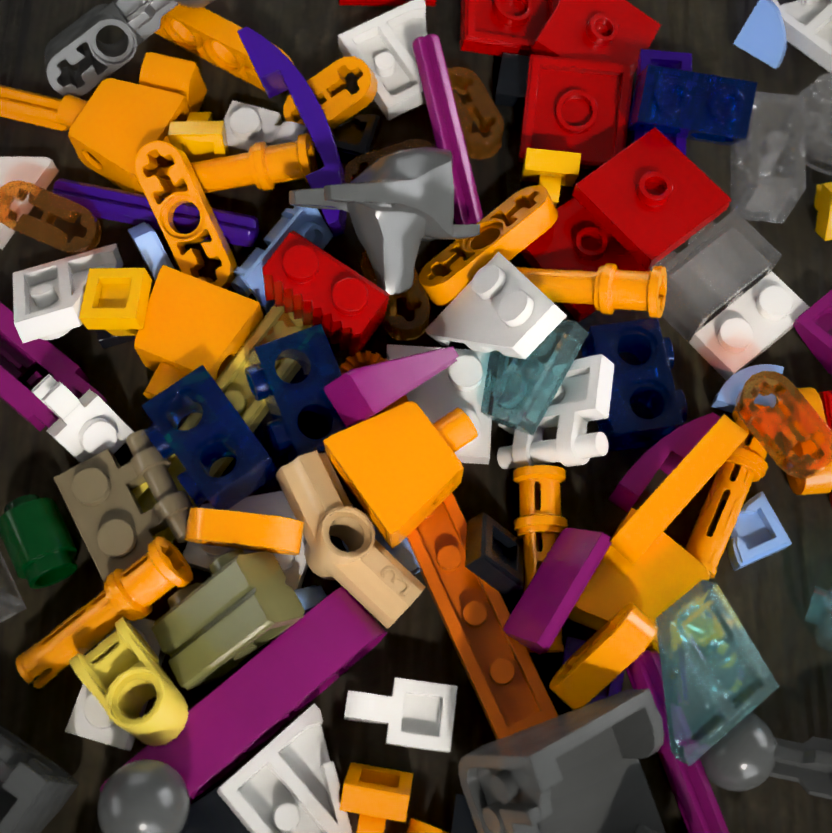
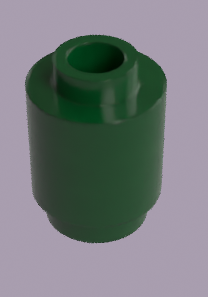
[0,494,77,589]

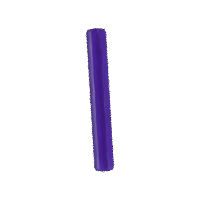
[51,179,259,248]

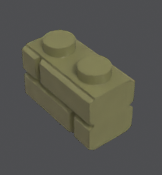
[151,549,305,690]

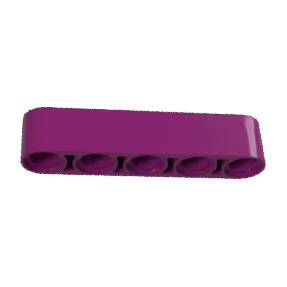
[100,586,387,805]

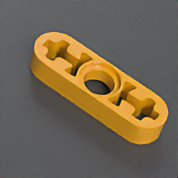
[134,141,237,289]
[419,185,558,306]
[610,414,749,564]

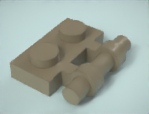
[54,429,194,582]

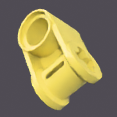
[69,617,188,746]

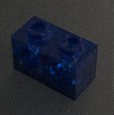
[628,64,758,146]
[582,318,687,452]
[245,324,351,462]
[141,365,277,510]

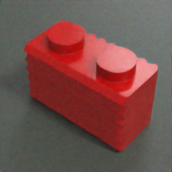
[262,230,390,356]

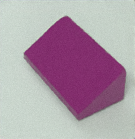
[504,528,612,656]

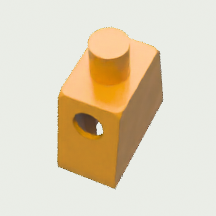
[57,78,190,194]
[134,265,264,410]
[323,401,478,549]
[568,508,728,655]

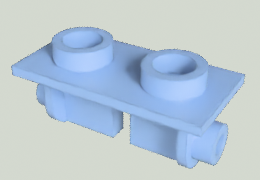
[231,206,333,313]

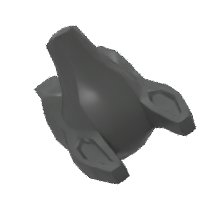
[289,147,480,295]

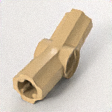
[276,450,425,629]

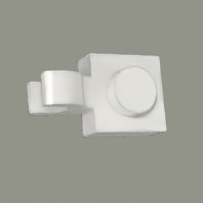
[223,100,307,155]
[31,374,134,463]
[344,677,458,753]

